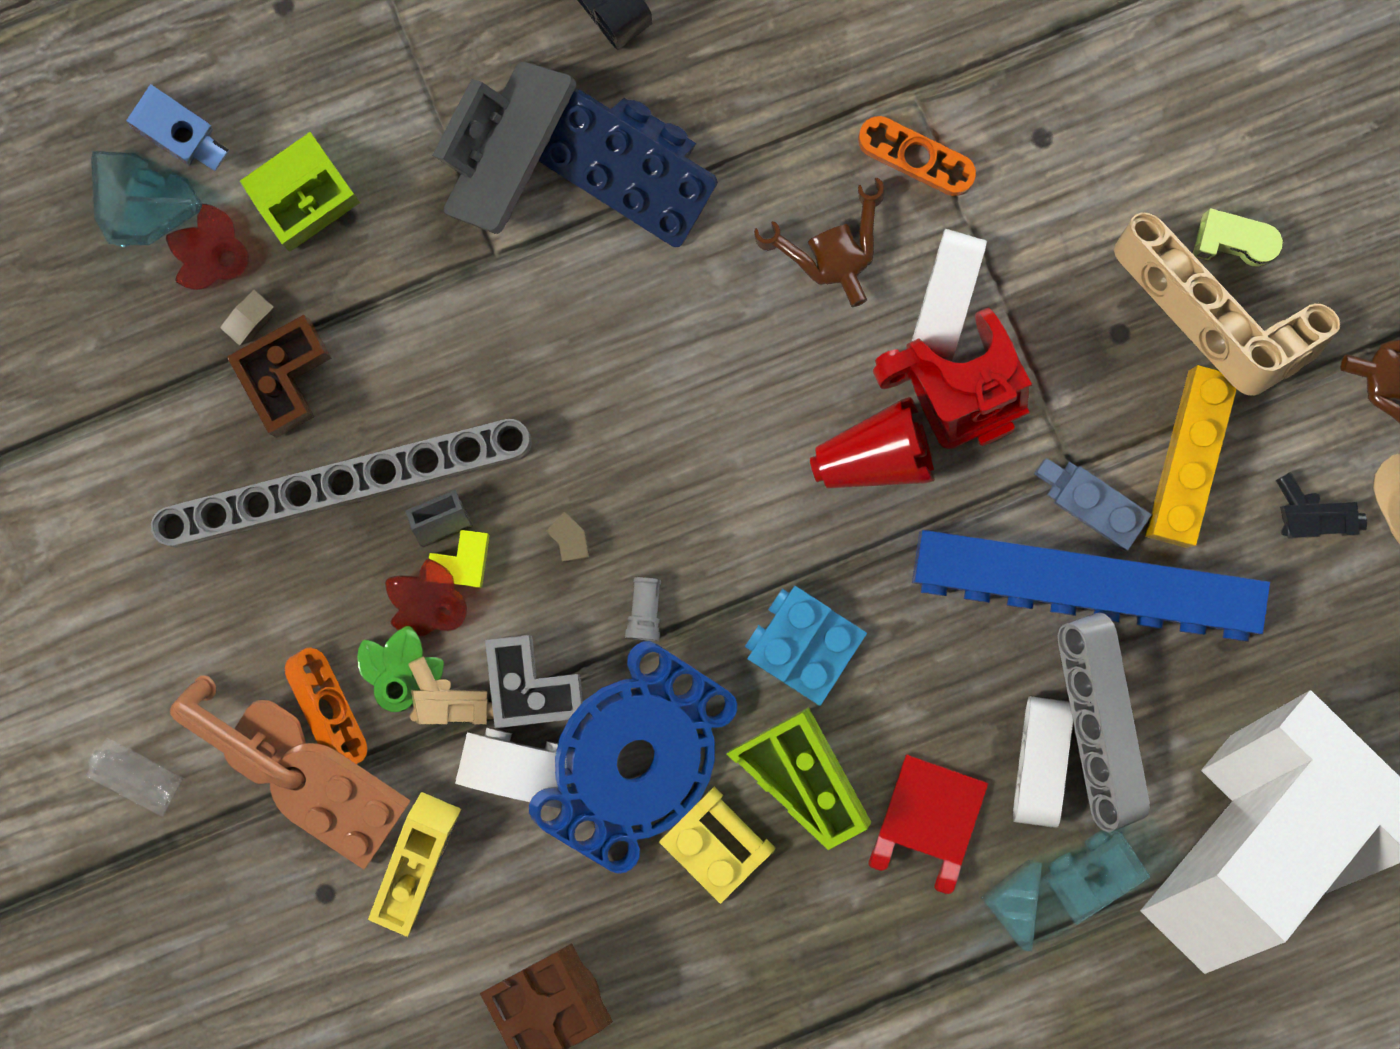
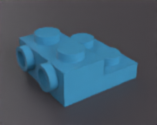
[745,585,867,706]

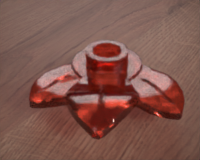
[166,204,249,290]
[385,559,467,636]

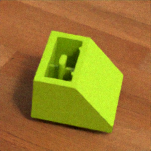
[240,132,360,252]

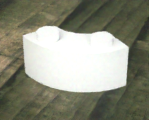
[455,728,571,809]

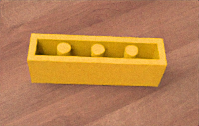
[1145,365,1237,548]

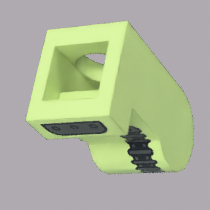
[1193,208,1283,267]

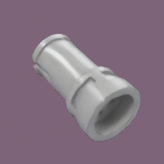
[625,577,661,641]

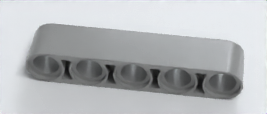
[1057,612,1150,832]

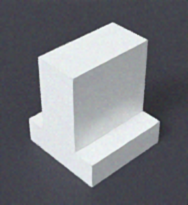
[1140,690,1400,974]

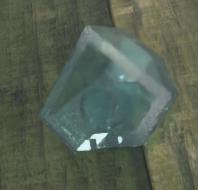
[91,151,202,247]

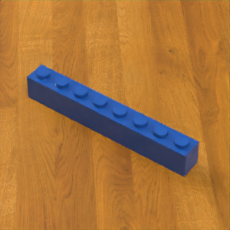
[912,530,1270,642]

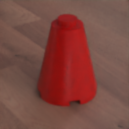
[810,397,935,488]

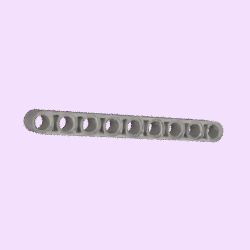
[151,419,532,548]

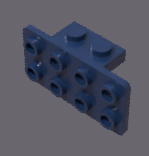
[539,89,718,247]

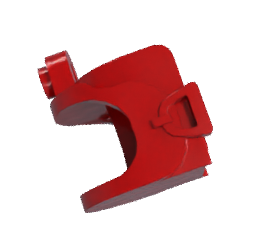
[873,308,1032,449]

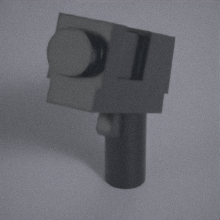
[1276,472,1367,539]

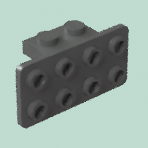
[432,62,576,234]

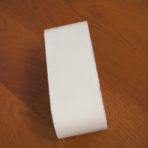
[912,229,987,360]
[1013,696,1073,828]

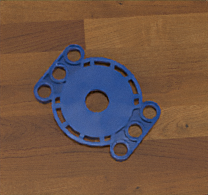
[529,641,737,873]

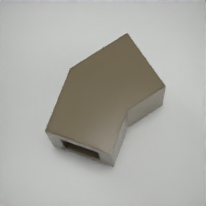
[220,290,274,345]
[546,512,590,563]

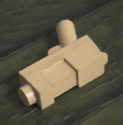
[408,656,494,724]

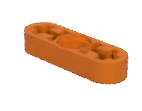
[858,116,976,196]
[285,648,367,764]

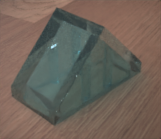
[980,859,1042,952]

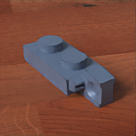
[1034,458,1152,551]

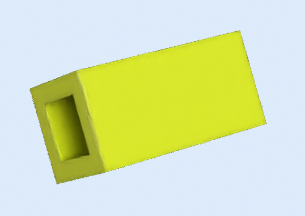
[426,530,490,588]

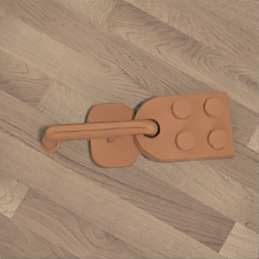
[170,675,411,870]

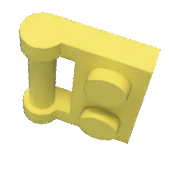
[659,786,776,904]

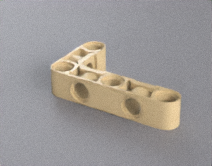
[1114,213,1340,396]

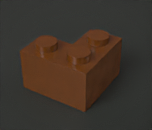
[227,315,332,438]

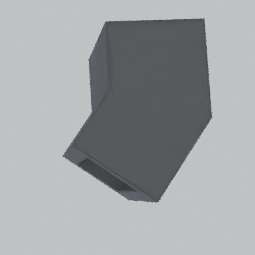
[405,490,473,547]

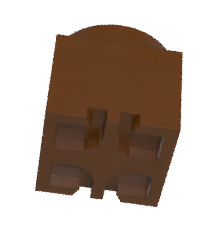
[480,943,613,1049]

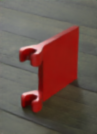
[868,755,988,894]

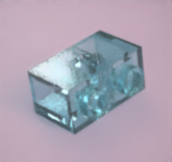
[1043,830,1150,925]

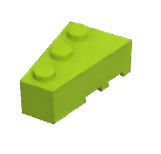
[727,707,871,850]

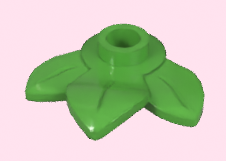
[357,626,444,712]

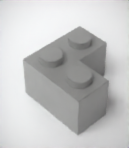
[485,635,583,728]

